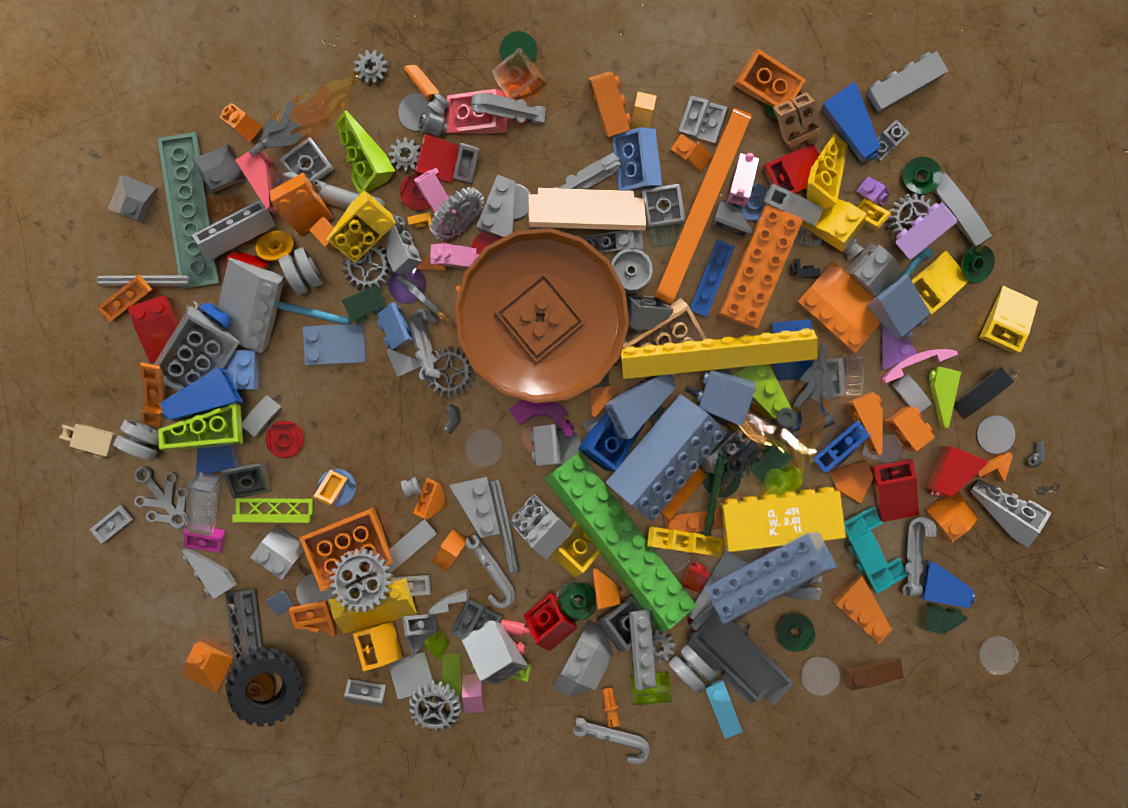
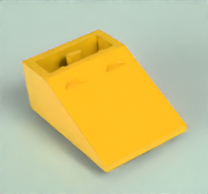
[327,190,396,263]
[911,251,969,315]
[979,286,1038,354]

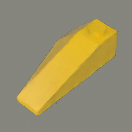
[806,134,848,210]

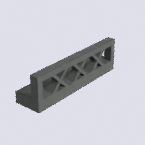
[225,589,262,663]

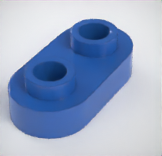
[199,302,232,330]

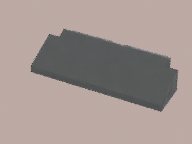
[688,604,794,706]

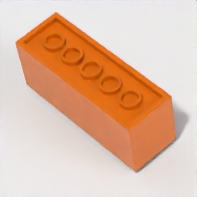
[717,204,803,330]

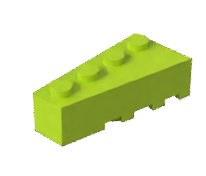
[158,403,243,452]

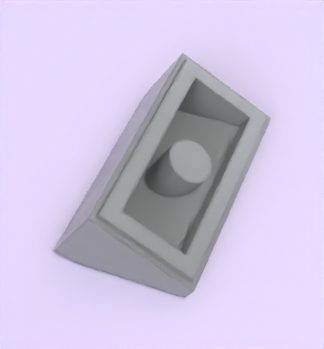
[344,679,386,708]

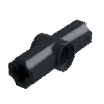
[711,439,762,493]

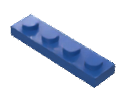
[690,239,735,317]

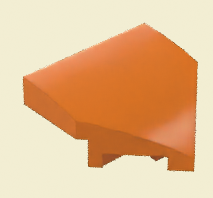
[830,460,873,505]

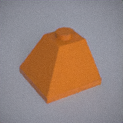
[924,491,979,542]
[592,566,623,609]
[182,641,233,693]

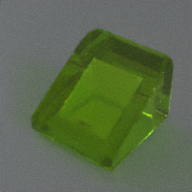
[424,630,450,660]

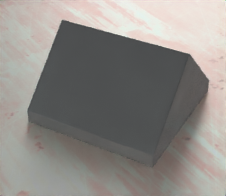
[222,463,271,499]

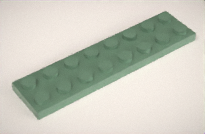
[157,132,220,290]

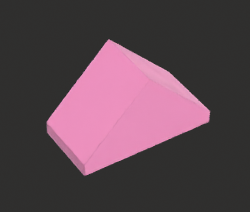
[462,673,484,713]

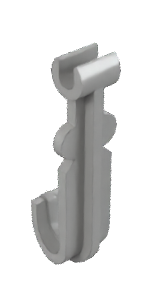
[471,93,546,124]
[554,152,622,189]
[410,309,440,383]
[903,517,937,596]
[466,532,515,608]
[574,718,650,764]

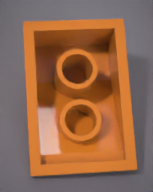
[733,49,806,107]
[270,172,334,236]
[846,392,883,455]

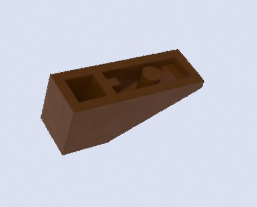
[843,658,904,691]

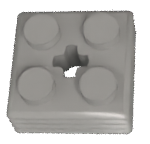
[280,137,334,185]
[641,184,685,229]

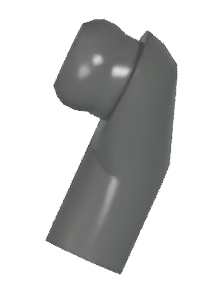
[443,404,461,434]
[1028,442,1046,468]

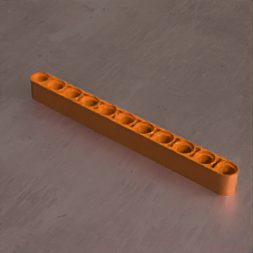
[654,107,752,305]

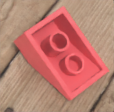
[446,89,508,134]
[236,151,278,215]

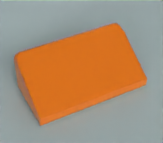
[403,65,440,102]

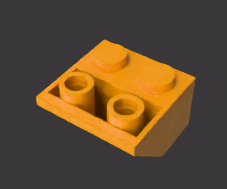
[353,621,403,671]

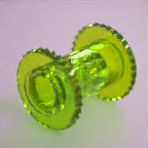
[764,465,803,495]

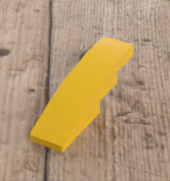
[647,527,724,558]

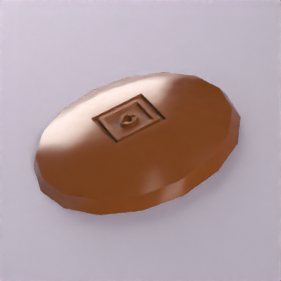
[454,228,629,403]

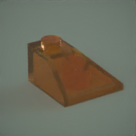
[490,47,547,100]

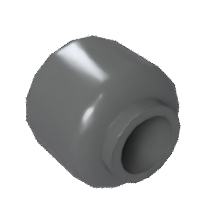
[418,111,448,138]

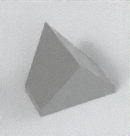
[402,614,438,658]

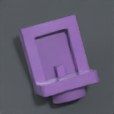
[856,176,890,207]

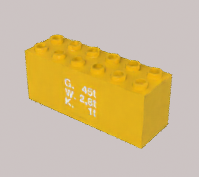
[719,487,846,552]

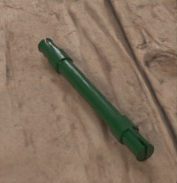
[703,453,726,536]

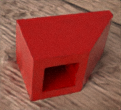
[680,561,710,593]

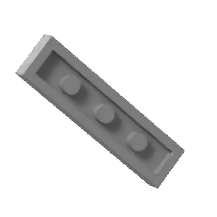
[629,609,656,690]

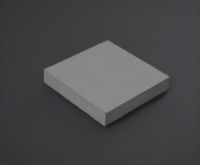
[388,651,433,699]

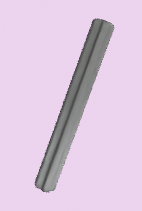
[97,275,190,286]
[489,480,520,574]

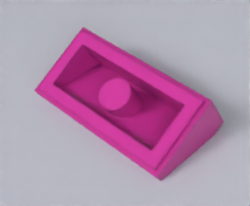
[184,524,225,553]

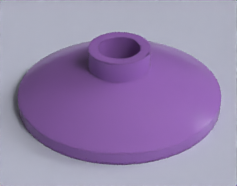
[388,268,426,304]

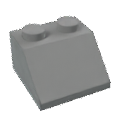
[850,244,904,298]
[530,424,561,466]
[250,525,305,580]

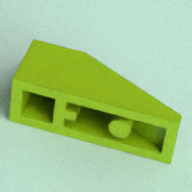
[929,367,961,428]

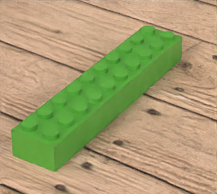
[544,451,697,632]

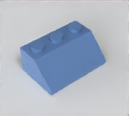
[612,127,662,191]

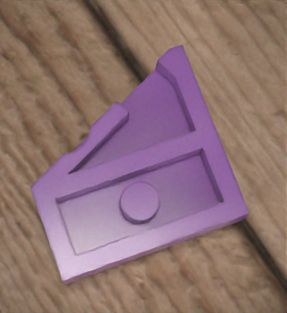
[881,327,917,370]

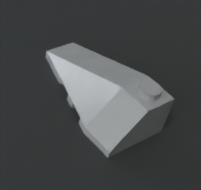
[970,480,1051,548]

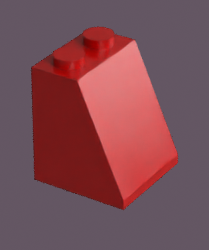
[924,446,988,499]

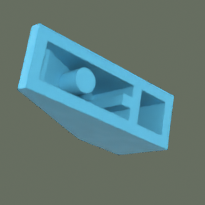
[705,678,743,739]

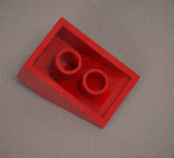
[128,295,179,363]

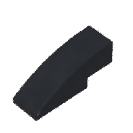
[954,367,1014,419]

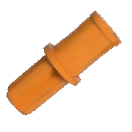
[602,688,620,728]

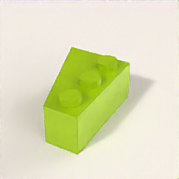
[732,364,791,419]

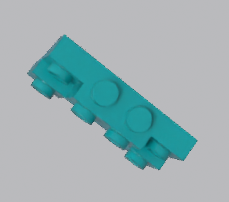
[844,506,909,594]

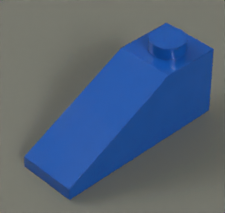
[813,421,871,474]

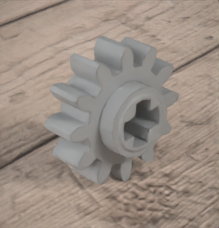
[354,50,388,85]
[388,137,421,172]
[652,628,675,664]

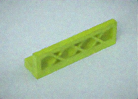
[232,498,313,523]

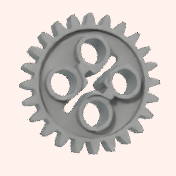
[430,187,485,241]
[330,548,393,613]

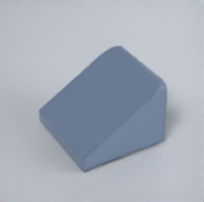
[266,589,294,616]

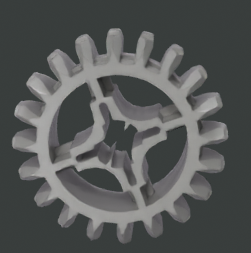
[887,194,933,240]
[342,242,393,292]
[428,346,476,398]
[409,680,461,733]

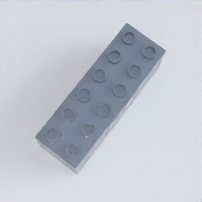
[606,394,727,522]
[705,532,838,624]

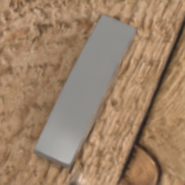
[934,173,992,246]
[373,519,437,576]

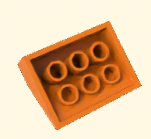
[795,261,881,354]
[299,507,393,591]

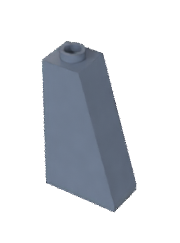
[604,374,676,439]

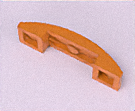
[140,363,165,428]

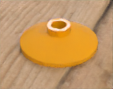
[255,231,294,261]

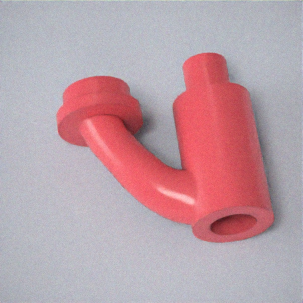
[501,620,531,656]

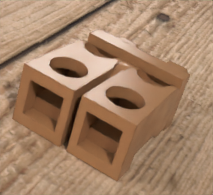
[773,92,821,152]

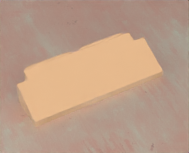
[528,188,646,230]

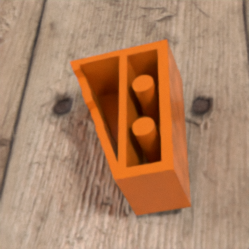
[588,71,632,137]
[832,574,892,644]

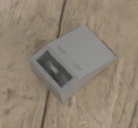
[509,494,572,560]

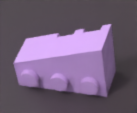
[895,202,958,260]

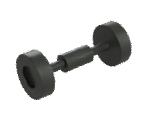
[769,408,797,436]

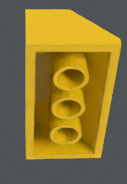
[329,577,417,634]

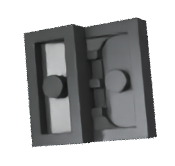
[450,598,504,640]

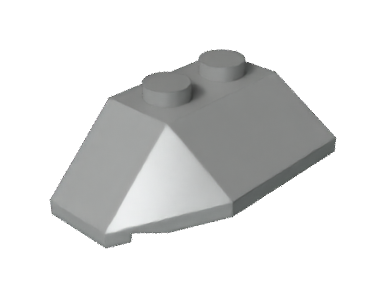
[552,620,613,697]

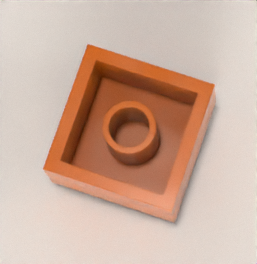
[884,406,935,452]

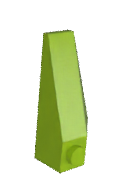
[336,111,395,194]

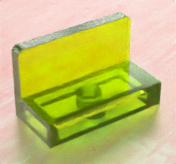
[441,653,462,695]
[631,672,672,706]

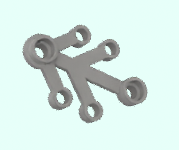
[134,467,189,530]

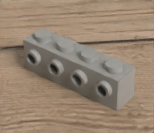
[866,51,948,113]
[192,200,276,262]

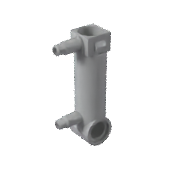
[313,180,386,210]

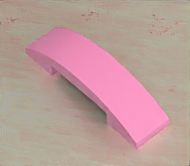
[881,349,958,383]

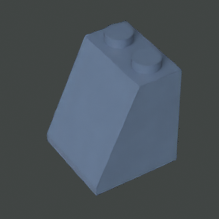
[866,274,930,340]
[697,370,756,426]

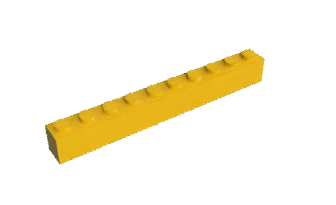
[621,329,817,379]

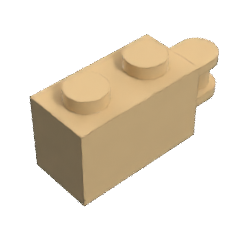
[59,424,119,459]

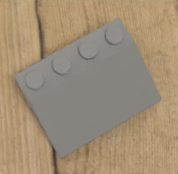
[218,258,285,353]
[153,306,240,391]

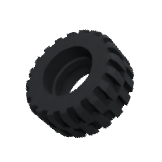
[225,647,303,727]

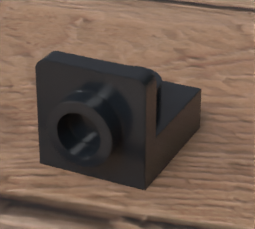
[791,258,820,279]

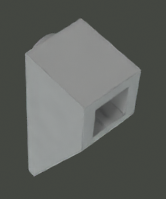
[763,184,824,226]
[386,215,422,276]
[581,230,644,254]
[698,423,751,474]
[182,548,237,599]

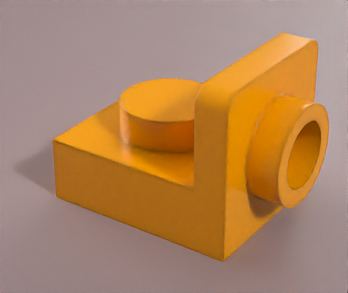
[407,212,435,233]

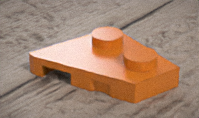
[289,600,337,636]

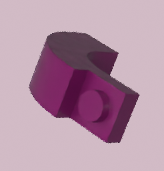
[509,400,575,438]

